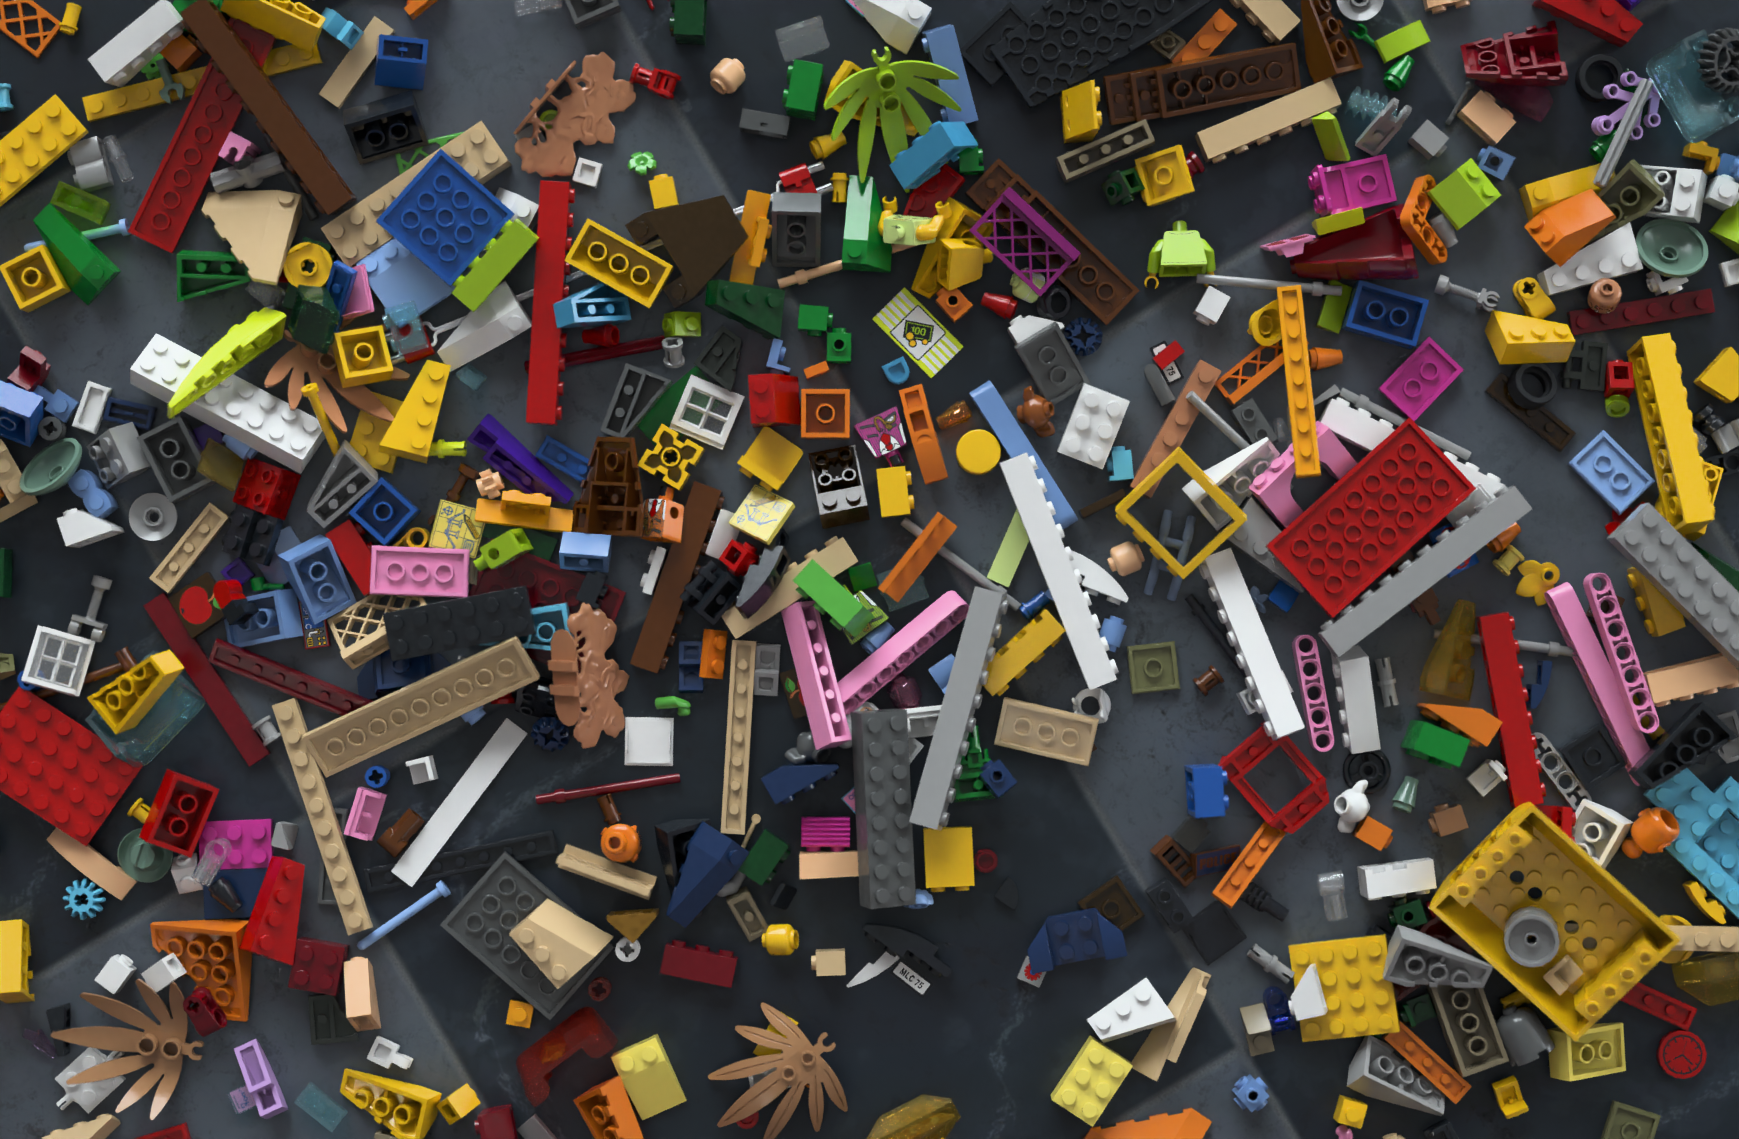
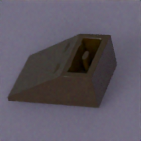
[808,444,870,529]

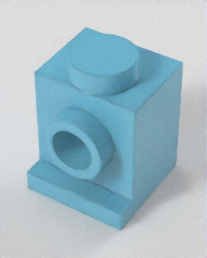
[1106,446,1134,482]

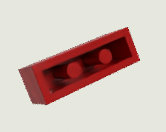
[325,519,375,596]

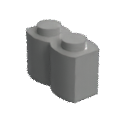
[67,136,114,193]

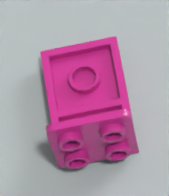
[1308,154,1397,218]

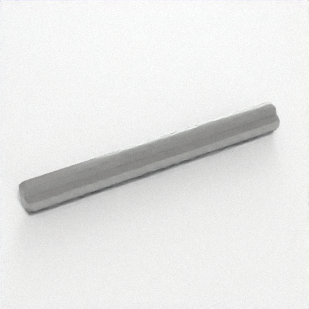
[1593,79,1653,188]

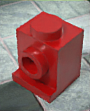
[1604,360,1635,399]

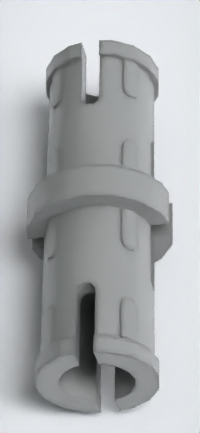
[1374,657,1399,707]
[1246,943,1295,984]

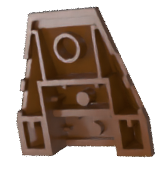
[571,437,644,538]

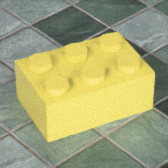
[1050,1035,1133,1127]

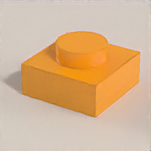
[506,999,534,1028]

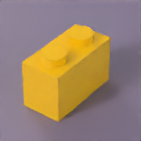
[876,466,915,518]

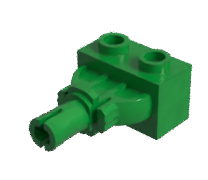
[954,726,1003,803]

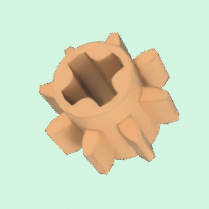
[476,469,505,499]

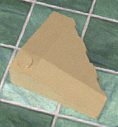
[201,190,303,285]

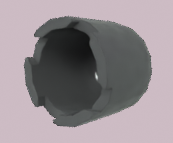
[1496,1005,1555,1067]

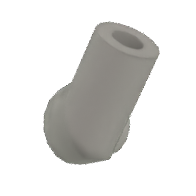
[717,870,746,897]

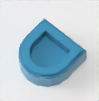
[881,356,910,385]

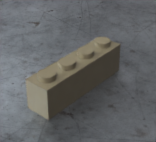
[1055,119,1155,184]

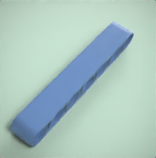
[969,380,1078,530]

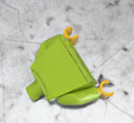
[1144,221,1217,289]

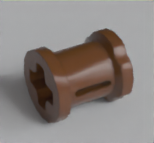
[1192,665,1225,697]

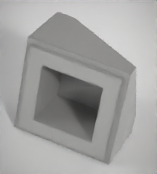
[271,821,299,850]

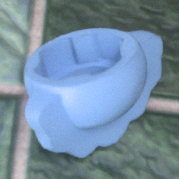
[904,889,934,909]

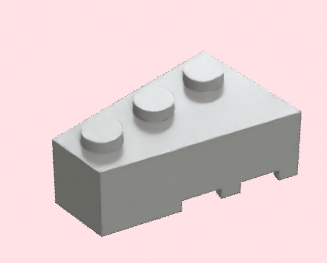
[307,439,378,528]

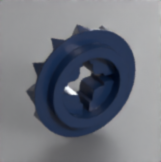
[1064,317,1102,356]
[531,717,570,752]

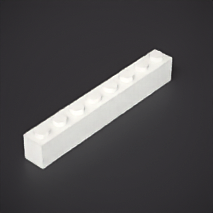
[1319,397,1506,499]
[1199,548,1305,741]

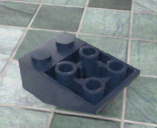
[761,763,839,806]

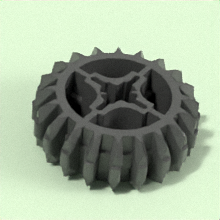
[1696,27,1739,94]

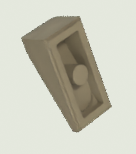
[726,886,769,942]

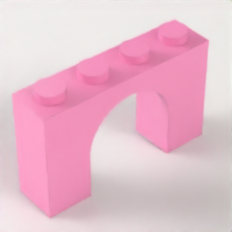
[1248,420,1357,529]

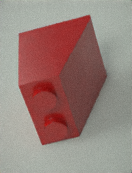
[748,373,801,428]

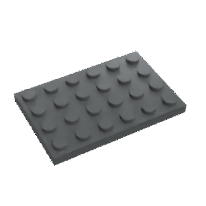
[440,851,614,1020]

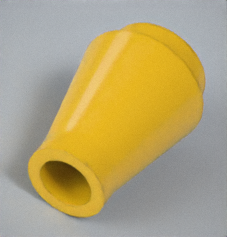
[809,132,847,159]

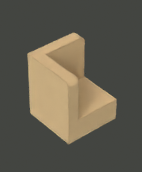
[1543,954,1583,995]

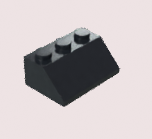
[342,90,429,165]

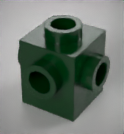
[1101,167,1145,206]
[1387,897,1428,930]

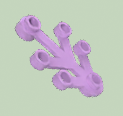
[1591,71,1668,141]

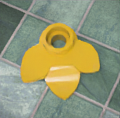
[1515,560,1560,606]

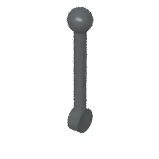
[1445,81,1475,125]

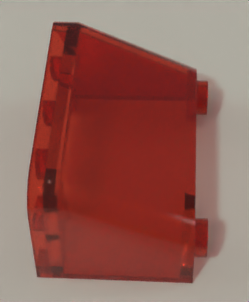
[516,1006,618,1108]

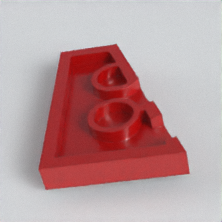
[903,164,966,218]

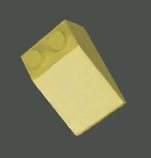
[1547,1022,1626,1082]
[611,1034,687,1121]

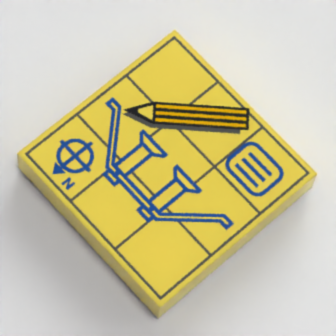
[729,484,795,545]
[428,499,485,558]

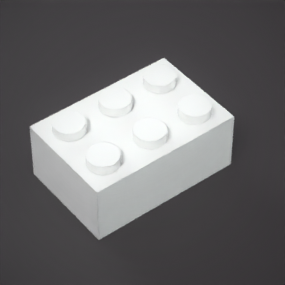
[1057,383,1130,469]

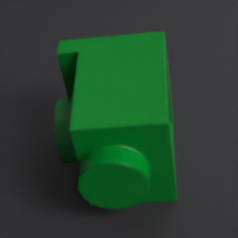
[958,139,984,176]
[827,328,851,364]

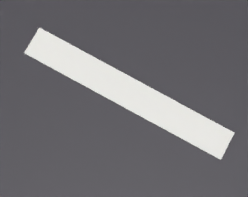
[391,718,528,887]

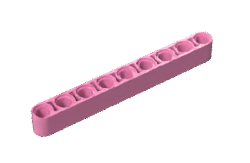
[1544,582,1650,786]

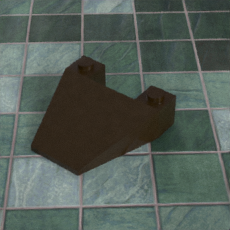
[625,195,749,308]

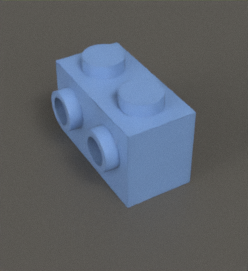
[559,531,612,573]

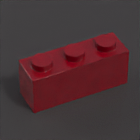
[660,940,738,988]

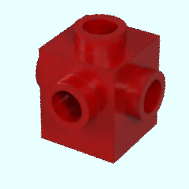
[719,539,760,577]

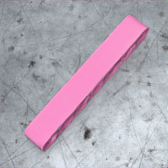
[1583,573,1659,733]
[837,590,969,715]

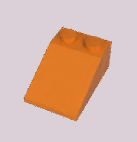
[1524,188,1616,267]

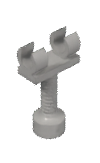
[1434,274,1500,312]
[68,575,113,642]

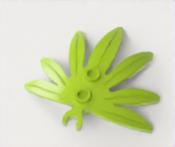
[823,47,962,193]

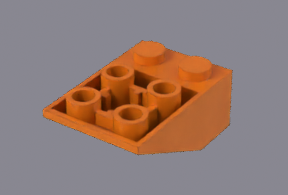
[1416,703,1503,748]

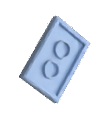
[1568,430,1655,515]

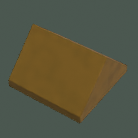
[607,908,659,943]

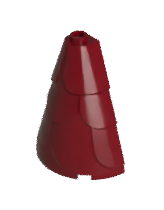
[1290,203,1419,281]

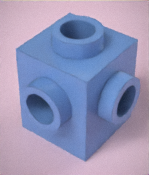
[1232,1074,1270,1112]

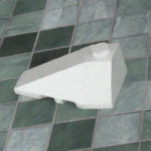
[852,0,932,55]
[1182,437,1280,531]
[1572,799,1633,869]

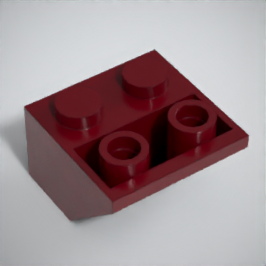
[475,1104,518,1139]

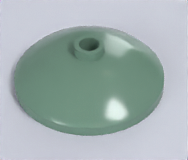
[1635,218,1708,278]
[20,438,82,496]

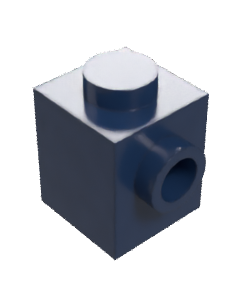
[979,759,1017,800]

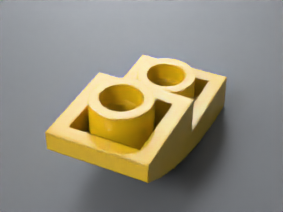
[1682,880,1726,924]

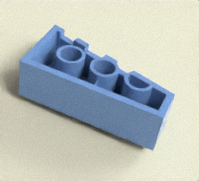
[921,24,978,124]

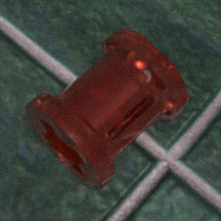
[588,977,612,1001]

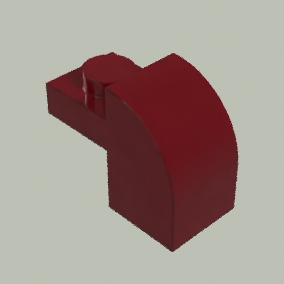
[7,346,51,392]

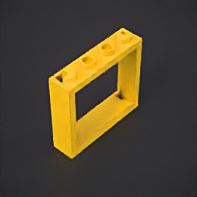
[1115,446,1247,580]

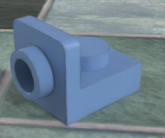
[1715,153,1739,183]
[766,338,791,375]

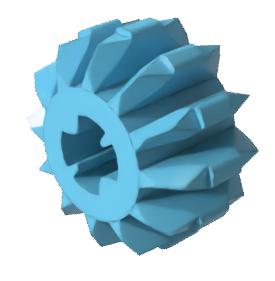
[63,878,106,920]

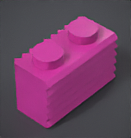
[801,816,850,852]

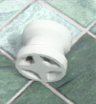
[615,937,641,962]

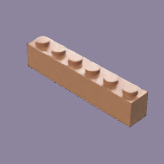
[1127,359,1222,499]

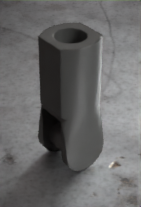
[1144,364,1175,407]

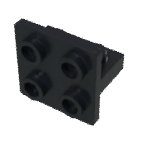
[515,676,559,719]

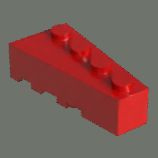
[1532,0,1643,48]
[239,856,305,966]

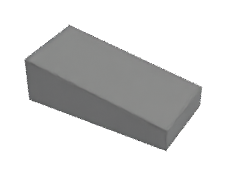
[1313,384,1341,406]

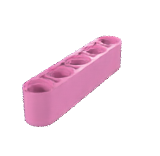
[1292,635,1334,752]

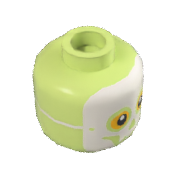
[1010,268,1046,303]

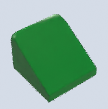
[848,562,877,592]

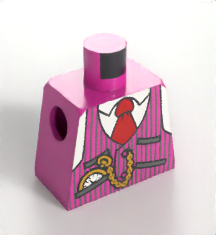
[854,406,907,467]

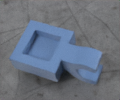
[34,385,80,423]

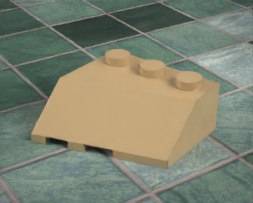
[509,898,614,989]

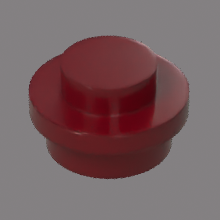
[974,849,998,873]

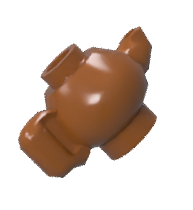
[1017,386,1055,438]

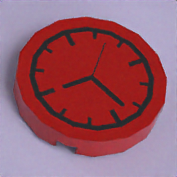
[1656,1029,1707,1079]

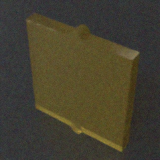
[197,438,244,492]

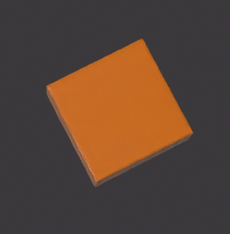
[803,361,830,380]

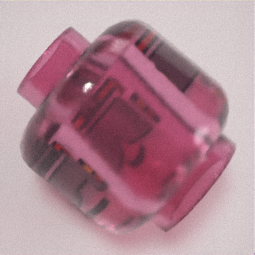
[887,674,922,709]

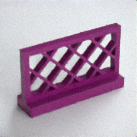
[969,187,1081,297]

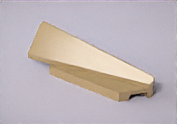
[1131,967,1211,1081]

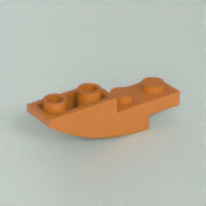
[899,384,949,485]

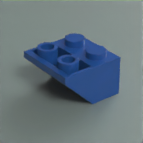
[374,34,428,90]

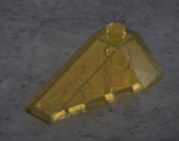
[1419,599,1475,701]

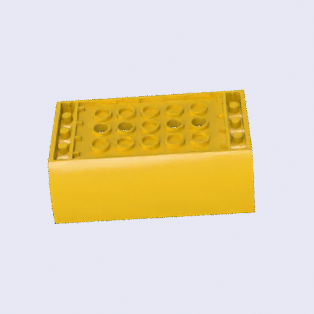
[1429,802,1681,1042]

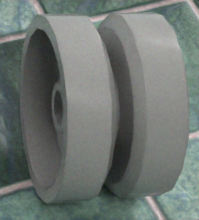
[1504,906,1560,967]

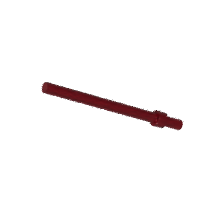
[536,773,681,805]

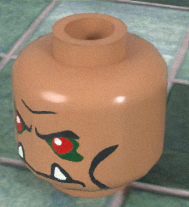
[1587,278,1622,314]

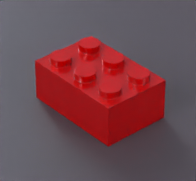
[139,769,220,857]

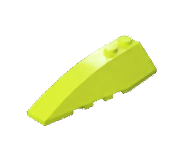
[167,307,286,419]

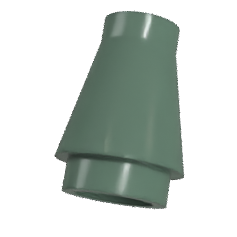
[1392,776,1419,814]

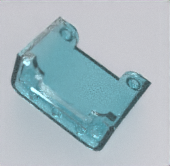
[1646,29,1739,143]
[85,650,205,768]

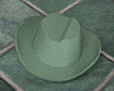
[117,827,173,883]

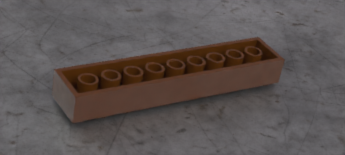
[180,0,357,215]

